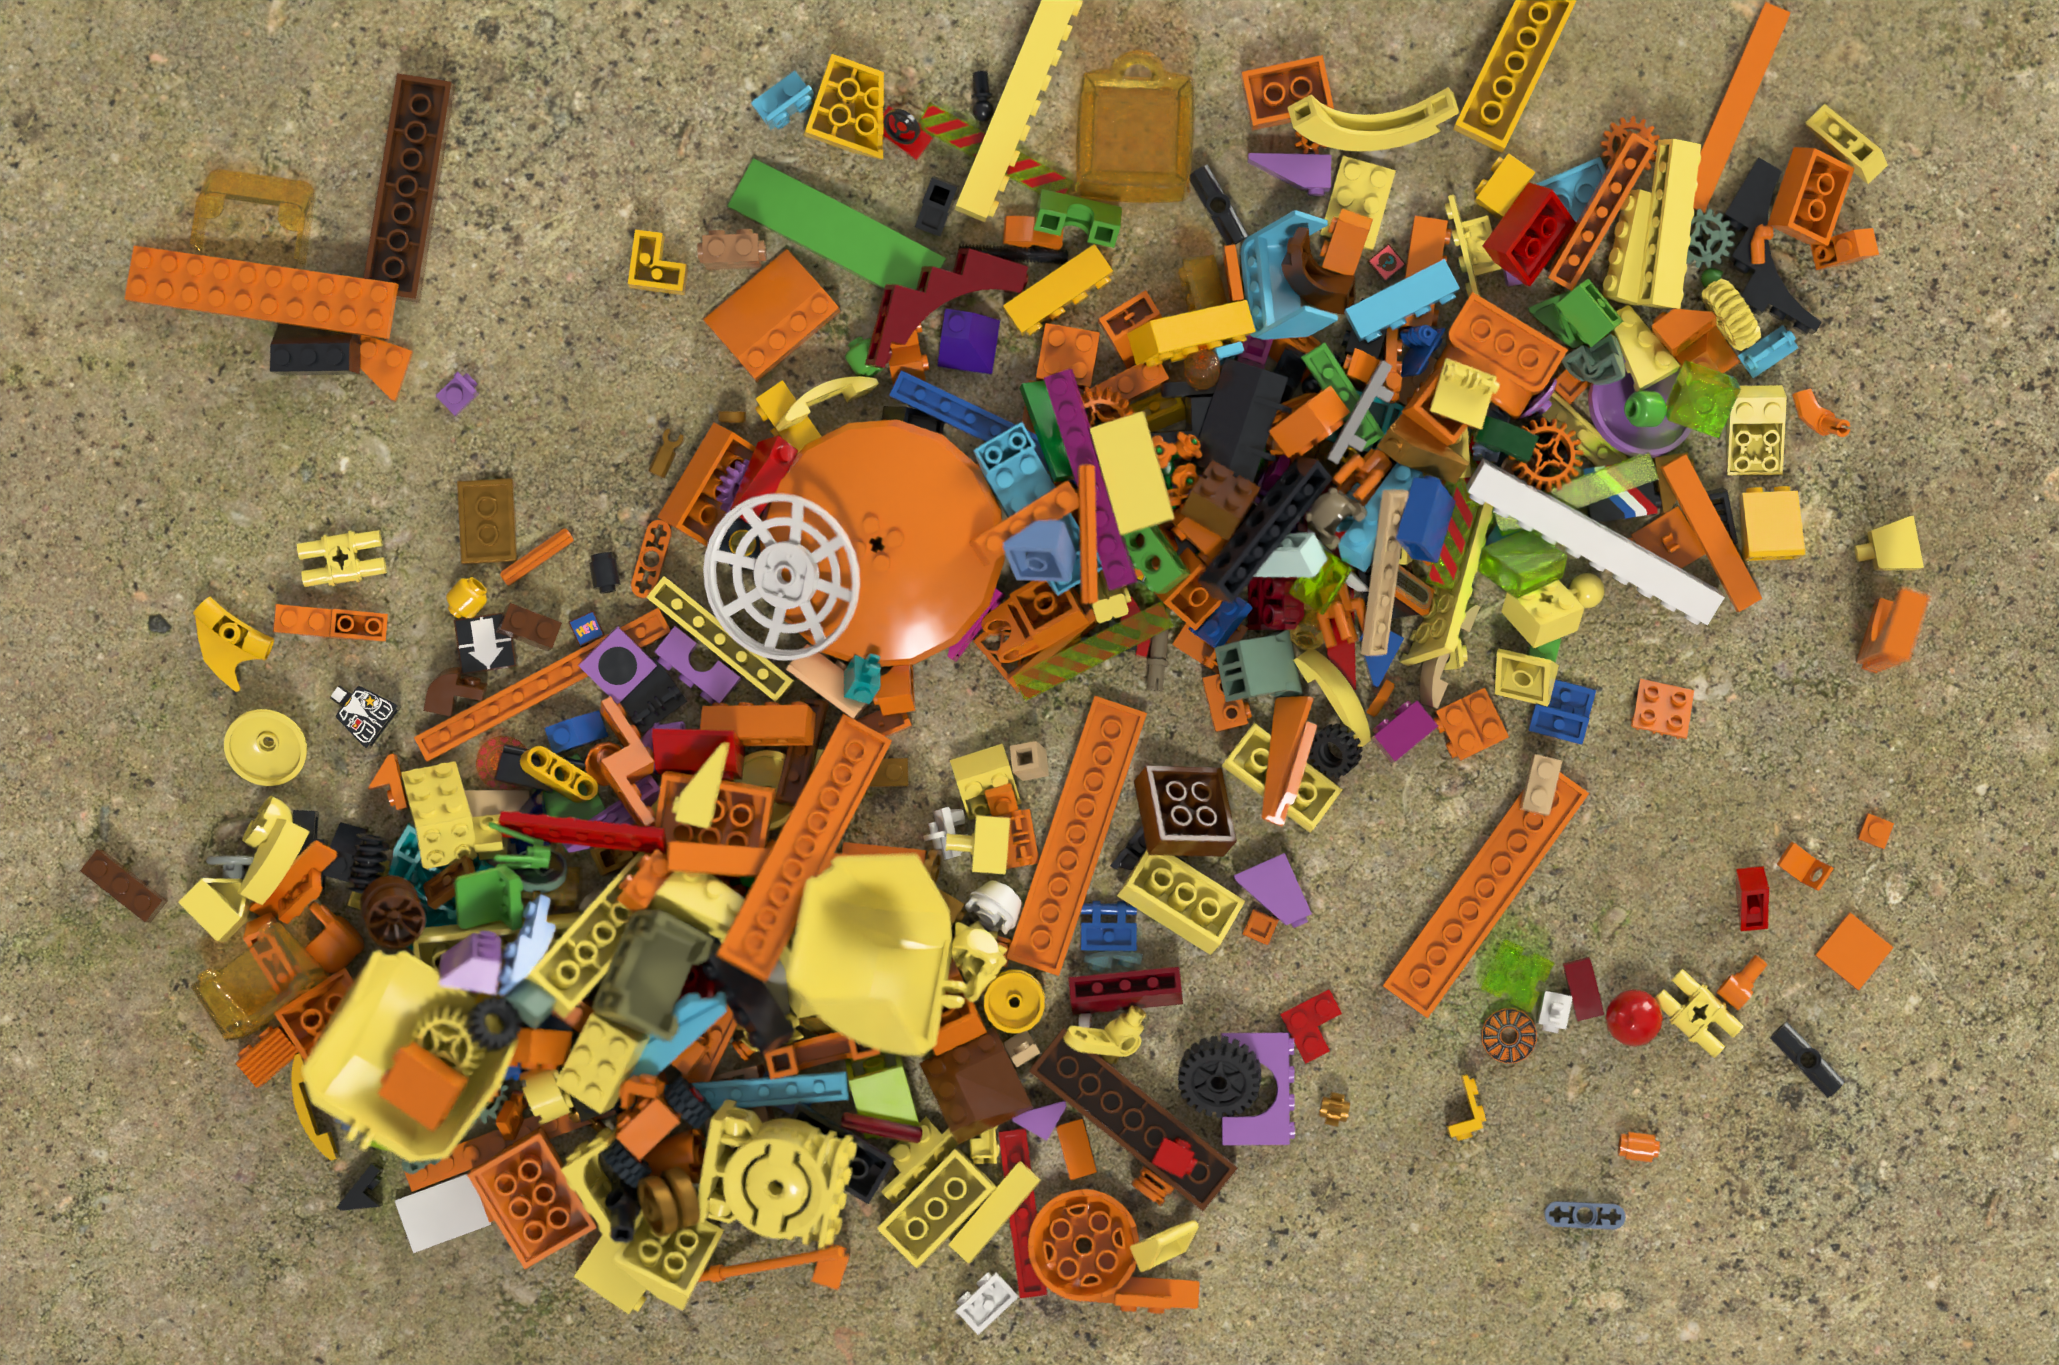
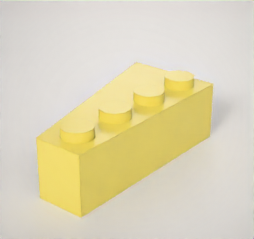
[648,872,745,943]

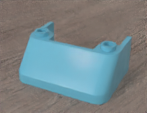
[1240,210,1338,340]

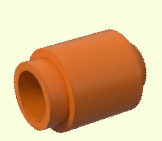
[1618,1132,1660,1163]

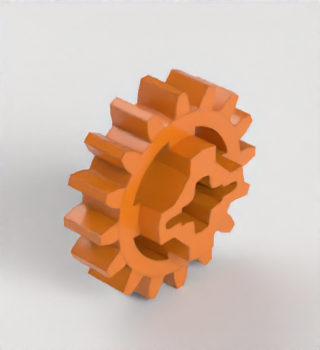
[1600,116,1660,175]

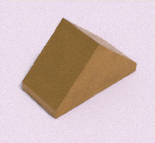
[590,847,639,877]

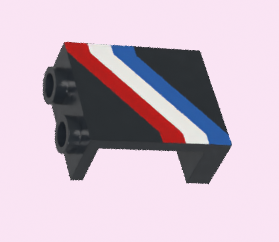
[1581,459,1661,524]

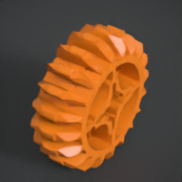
[1080,385,1134,428]
[1508,418,1584,493]

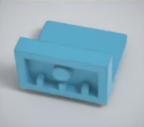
[751,71,815,130]

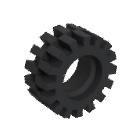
[1309,723,1363,778]
[465,996,521,1051]

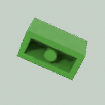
[1556,279,1623,347]

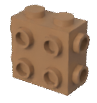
[697,229,766,270]

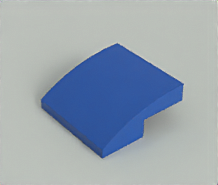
[1529,679,1596,745]

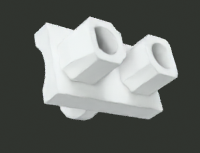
[923,807,968,860]

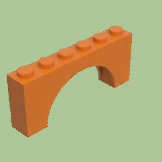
[1856,587,1930,674]

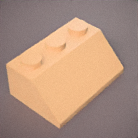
[786,644,868,720]

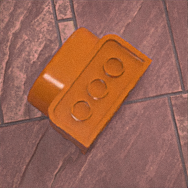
[1433,292,1568,420]

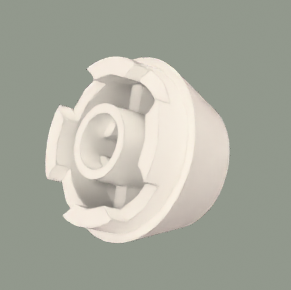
[966,880,1022,935]

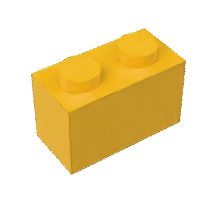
[1474,153,1535,220]

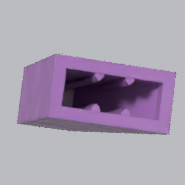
[1233,853,1312,928]

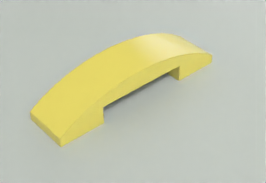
[776,376,879,432]
[1293,647,1371,747]

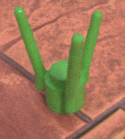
[489,822,550,869]

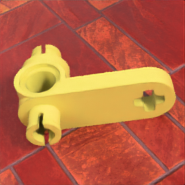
[1064,1005,1146,1064]

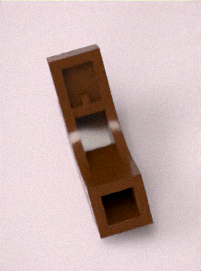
[1281,227,1356,315]

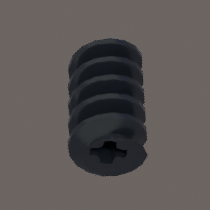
[347,834,390,893]

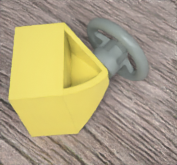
[178,856,254,942]

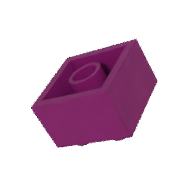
[1371,701,1438,764]

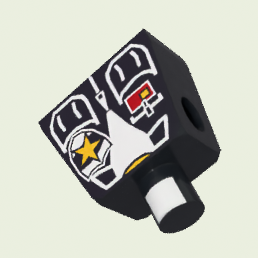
[330,685,401,749]

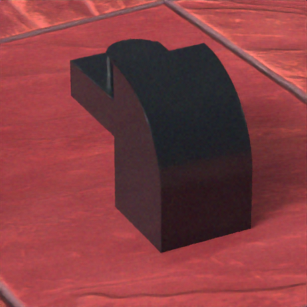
[915,176,960,237]

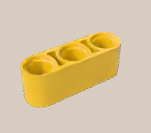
[520,746,598,803]

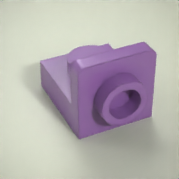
[436,371,479,417]

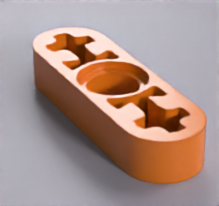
[631,520,672,599]

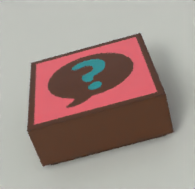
[1367,244,1406,283]

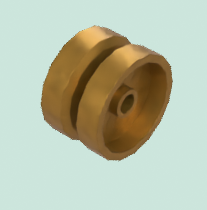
[638,1166,700,1237]

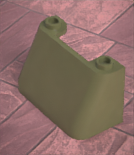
[593,910,713,1042]

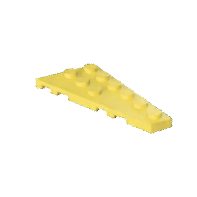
[1399,502,1493,666]

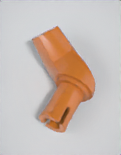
[1792,389,1850,437]

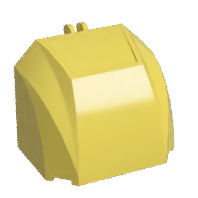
[787,854,967,1056]
[302,952,519,1162]

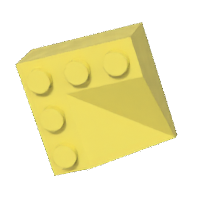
[612,1209,724,1311]

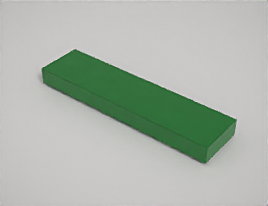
[1019,381,1075,482]

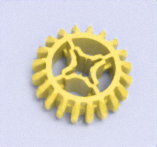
[1702,278,1761,351]
[411,1005,486,1075]

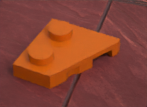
[360,335,413,402]

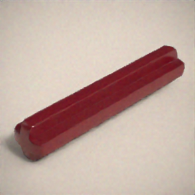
[841,1112,923,1143]

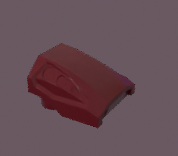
[1246,577,1304,630]

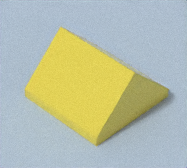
[1495,649,1559,707]

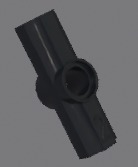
[1187,164,1249,246]
[1769,1021,1845,1099]
[605,1171,641,1243]

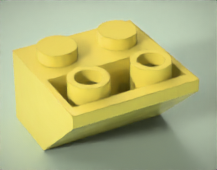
[950,743,1022,820]

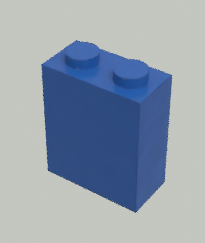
[1396,476,1456,563]

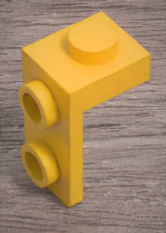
[1446,1074,1486,1141]

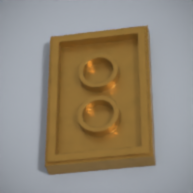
[457,478,517,565]

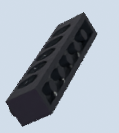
[1197,456,1333,603]

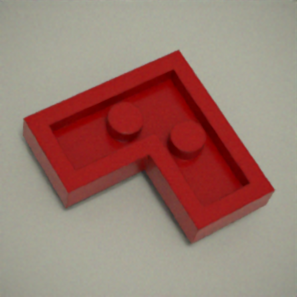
[1280,989,1342,1064]

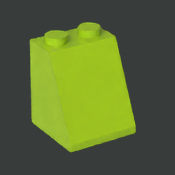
[845,1050,919,1139]

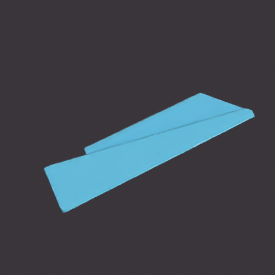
[629,992,727,1078]

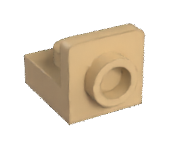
[1003,1031,1041,1067]

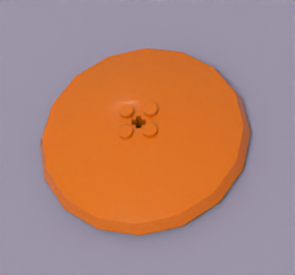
[759,419,1005,667]

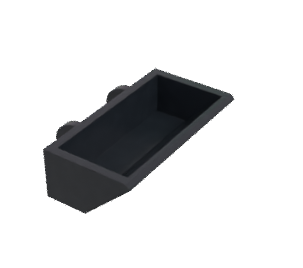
[1191,358,1293,483]

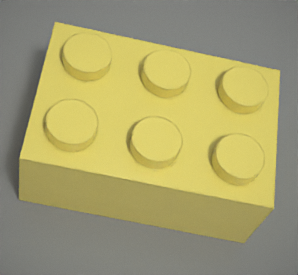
[555,1012,650,1114]

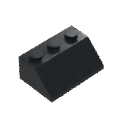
[270,323,361,376]

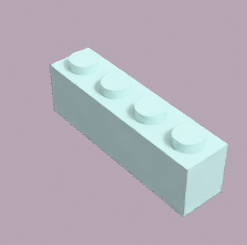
[1233,533,1327,578]

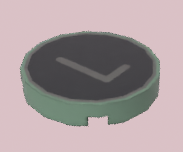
[511,849,567,893]

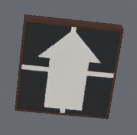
[454,613,517,675]

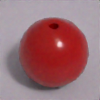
[1605,989,1663,1047]

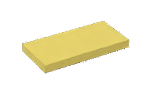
[1090,411,1175,535]

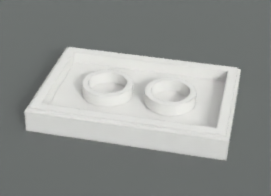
[395,1174,493,1253]

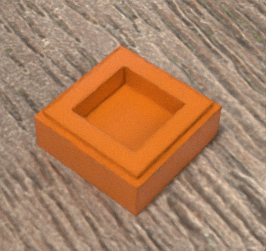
[1242,909,1279,945]

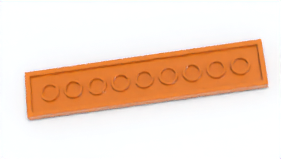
[124,246,399,339]
[1006,696,1147,976]
[716,714,892,982]
[1382,772,1589,1019]

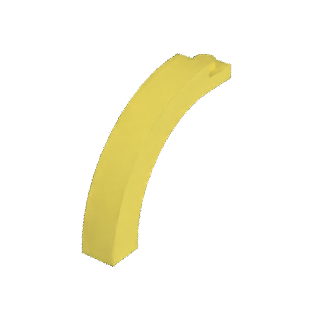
[1288,87,1459,151]

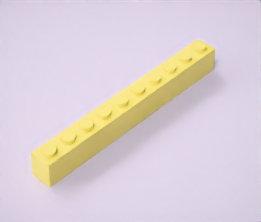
[955,0,1083,222]

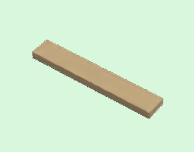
[1361,489,1409,656]

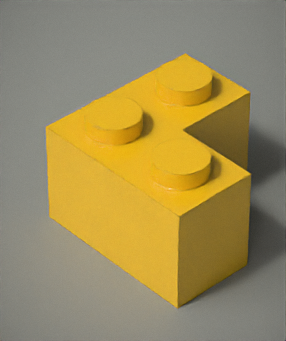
[628,229,688,295]

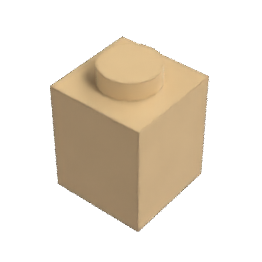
[1010,741,1049,781]

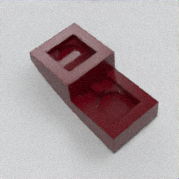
[1563,957,1604,1022]

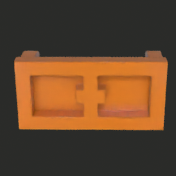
[856,710,912,737]

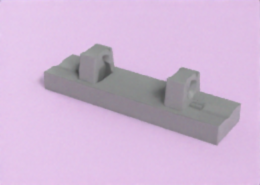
[1326,360,1394,464]

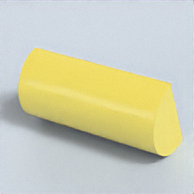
[1222,723,1343,833]

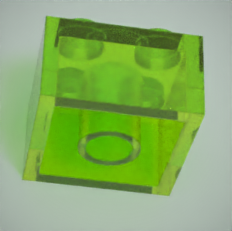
[1666,360,1741,438]

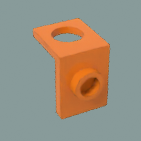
[1777,842,1834,891]

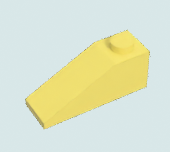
[1805,104,1888,184]
[672,743,729,828]

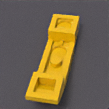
[291,1053,340,1161]

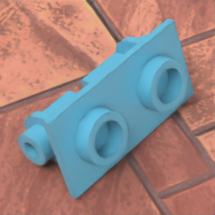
[1738,325,1799,378]

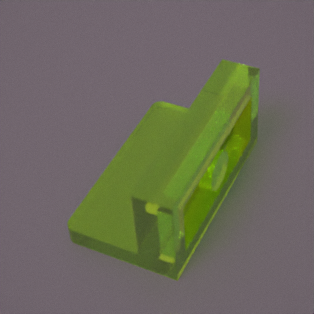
[1289,547,1353,615]

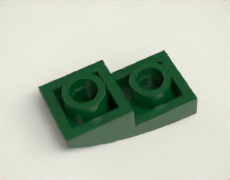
[1473,416,1539,463]

